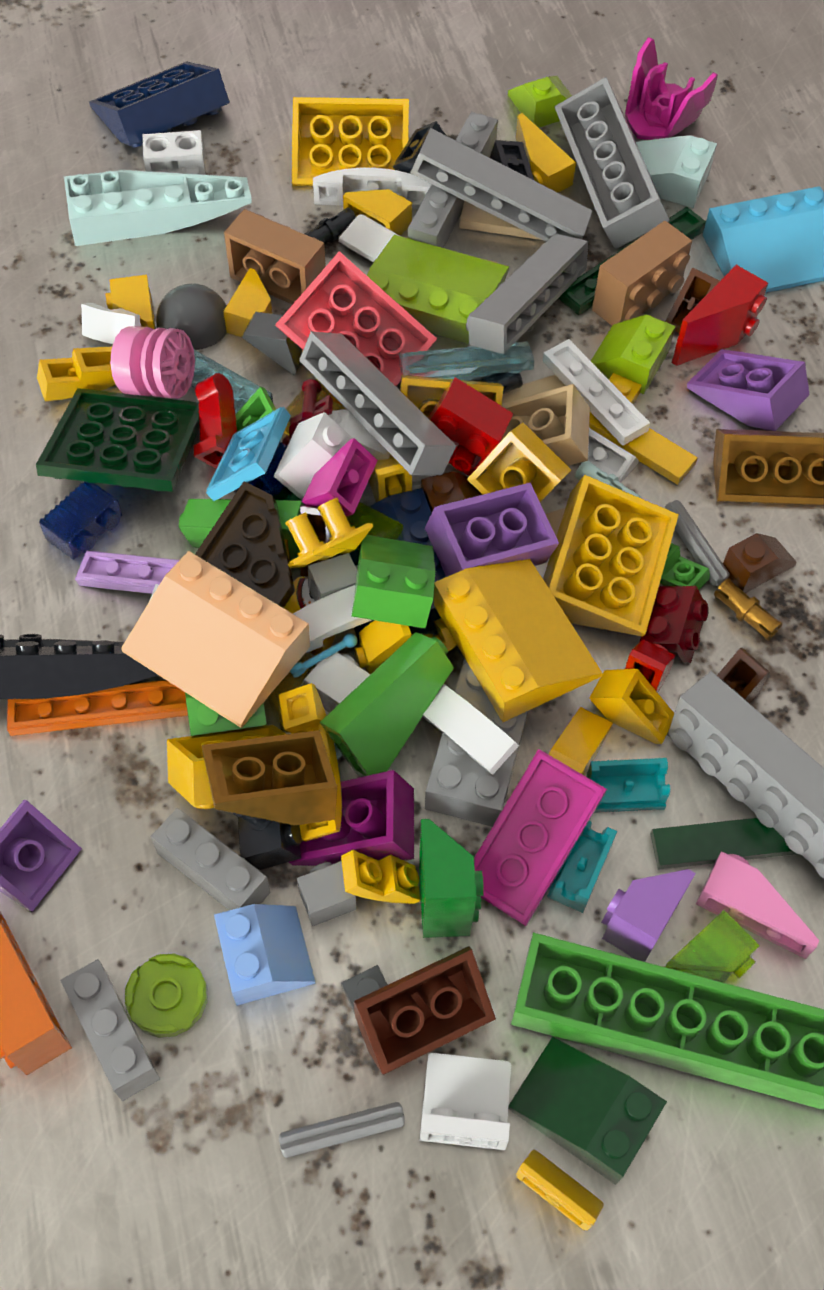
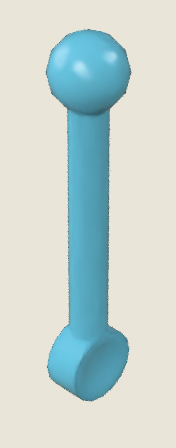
[290,633,357,678]

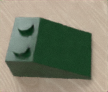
[508,1037,667,1185]

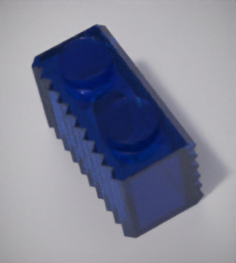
[39,481,122,560]

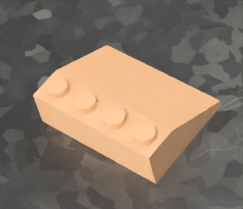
[121,551,310,728]

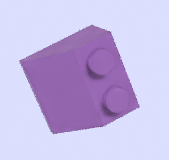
[601,869,696,962]

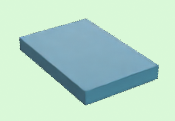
[206,407,291,501]

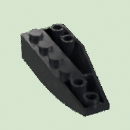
[0,634,158,699]

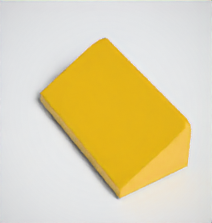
[516,1150,604,1231]

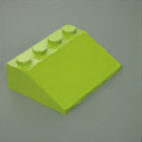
[367,234,509,344]

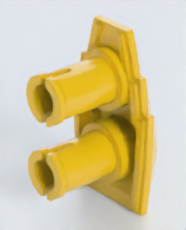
[285,497,373,568]

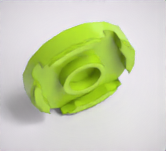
[125,953,207,1038]

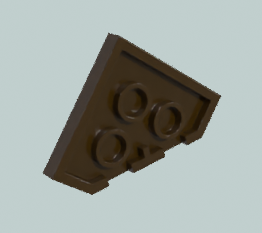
[195,481,295,608]

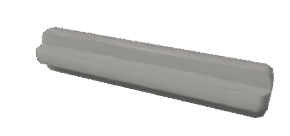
[665,500,730,586]
[279,1102,405,1158]

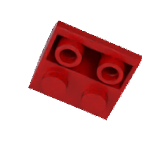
[428,377,514,476]

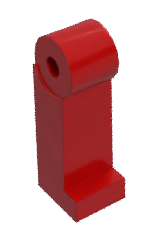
[193,373,237,469]

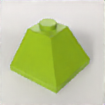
[508,76,572,128]

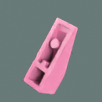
[696,851,819,959]

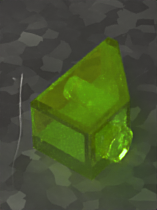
[665,910,760,983]

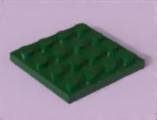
[36,388,200,492]

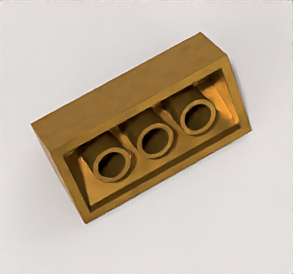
[713,429,824,505]

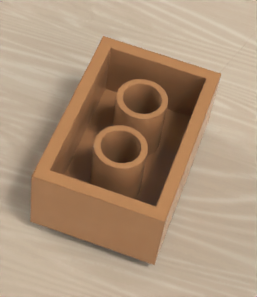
[224,209,326,305]
[592,220,692,326]

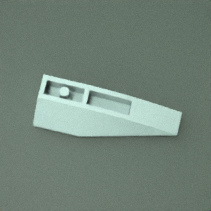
[64,170,252,246]

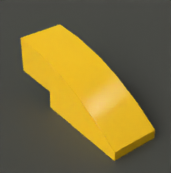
[37,346,116,401]

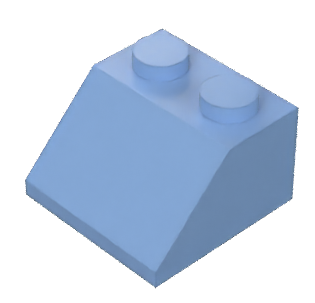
[214,904,316,1006]

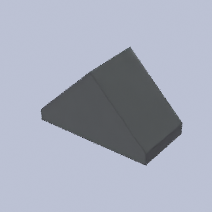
[242,312,302,375]

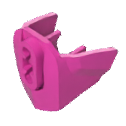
[625,37,718,140]

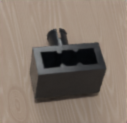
[233,813,302,870]

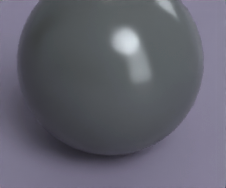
[156,283,227,350]

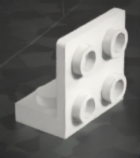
[420,1053,511,1150]

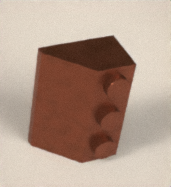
[354,946,496,1075]

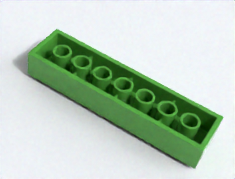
[511,932,824,1110]

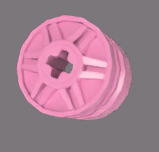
[111,326,195,399]

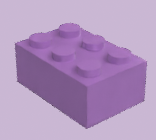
[425,483,559,577]

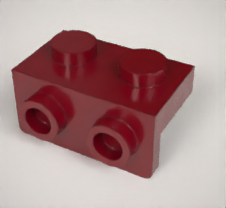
[639,586,709,663]

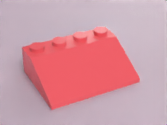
[275,251,437,387]

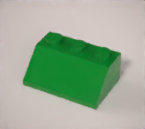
[419,819,484,938]

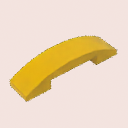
[278,683,342,841]

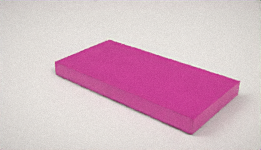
[474,749,607,926]

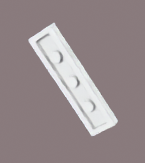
[542,339,650,446]

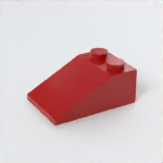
[671,265,768,366]

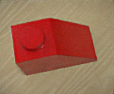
[625,640,676,693]

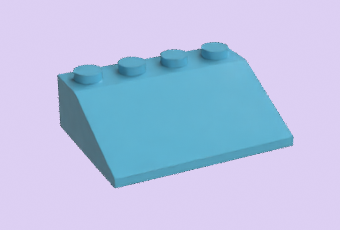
[703,186,824,293]

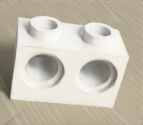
[143,130,206,175]

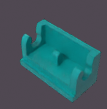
[586,758,670,813]
[547,821,617,913]

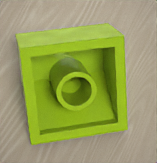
[591,314,676,394]

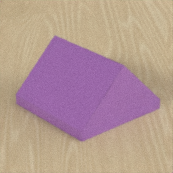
[0,800,82,912]

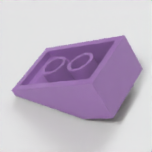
[687,349,810,431]

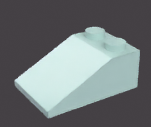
[636,135,717,208]

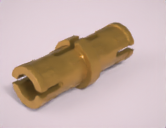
[714,578,783,641]

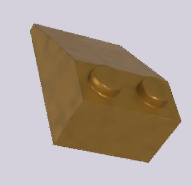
[202,730,337,825]

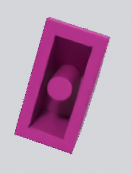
[302,438,378,517]

